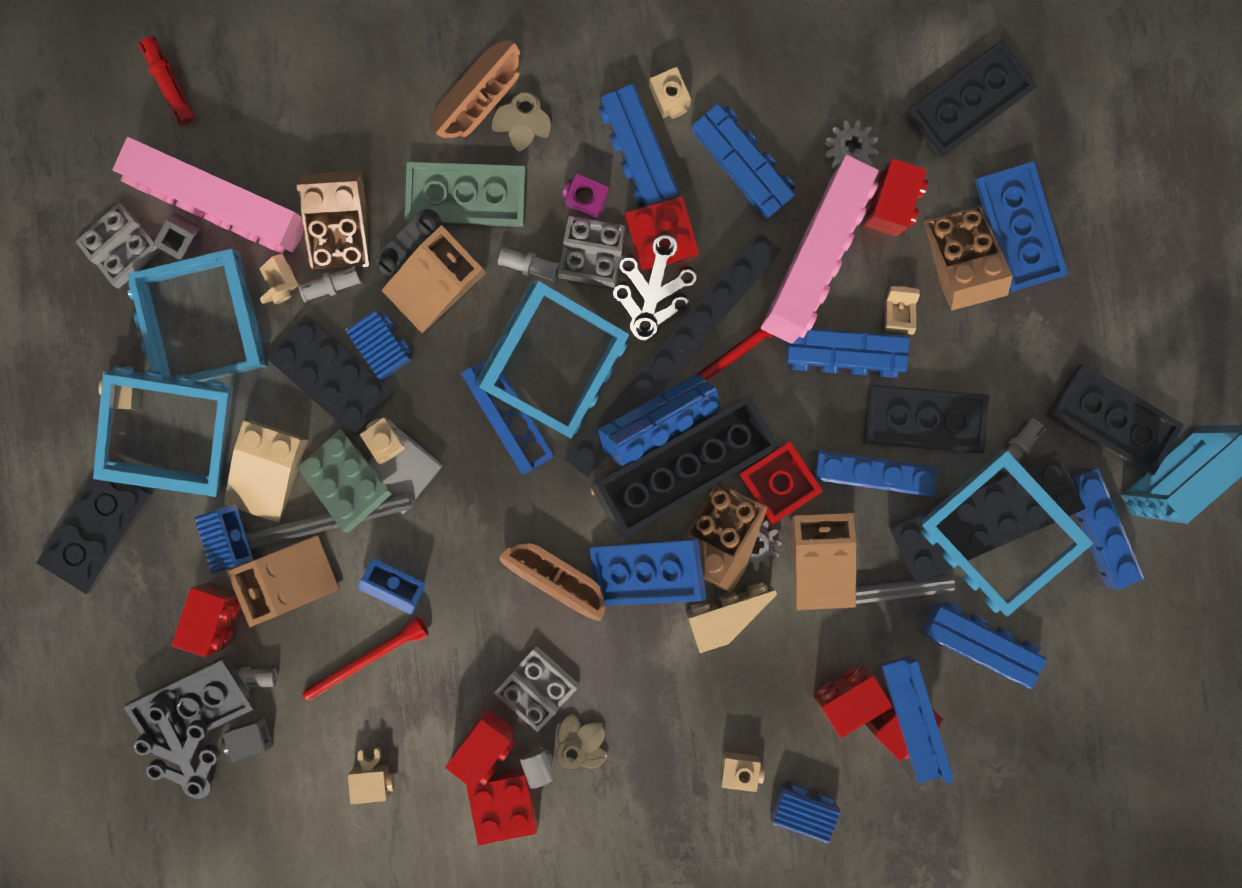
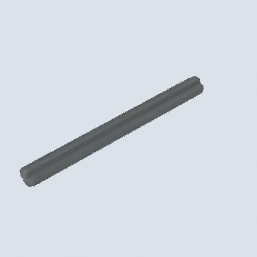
[246,492,414,550]

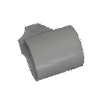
[520,745,555,788]

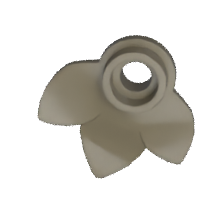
[492,91,551,151]
[556,713,608,770]

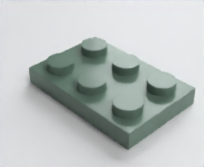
[297,429,392,533]

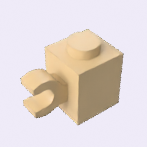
[348,746,395,804]

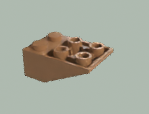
[297,171,370,270]
[924,206,1013,311]
[381,225,486,334]
[683,483,767,595]
[789,513,856,610]
[227,535,340,627]

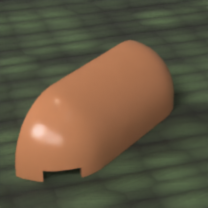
[430,40,520,139]
[499,543,605,621]

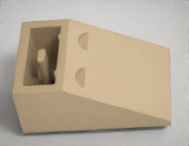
[686,582,777,653]

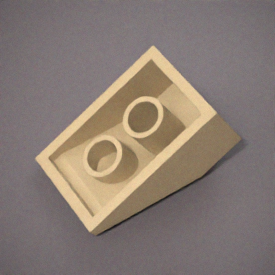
[223,421,308,523]

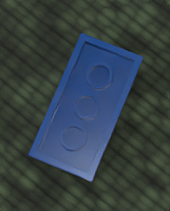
[975,161,1068,293]
[589,538,707,606]

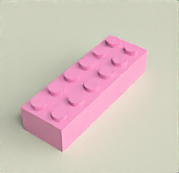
[112,137,304,254]
[760,155,879,344]

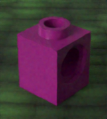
[562,174,609,219]

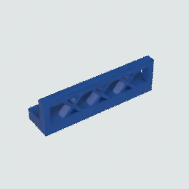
[460,360,554,475]
[881,655,954,784]

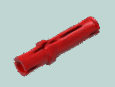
[138,36,195,126]

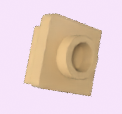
[260,254,298,304]
[884,286,920,335]
[360,418,406,465]

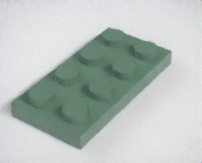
[405,162,526,227]

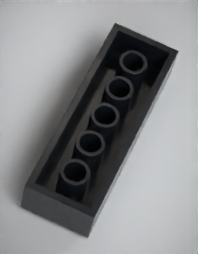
[590,395,779,538]
[889,451,1086,583]

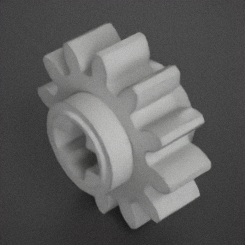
[825,120,878,168]
[747,519,782,571]

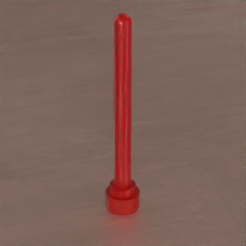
[697,316,777,381]
[302,615,429,700]

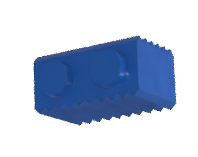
[345,309,412,380]
[194,504,254,573]
[358,558,426,615]
[770,783,841,844]

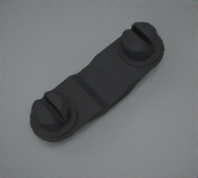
[375,209,441,277]

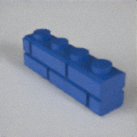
[598,84,679,207]
[691,103,796,221]
[785,328,910,378]
[598,374,720,467]
[811,450,938,497]
[1070,467,1144,590]
[920,601,1047,690]

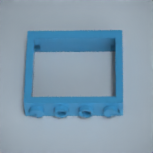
[127,248,268,382]
[474,280,629,438]
[93,366,233,497]
[1121,425,1242,524]
[920,448,1094,617]

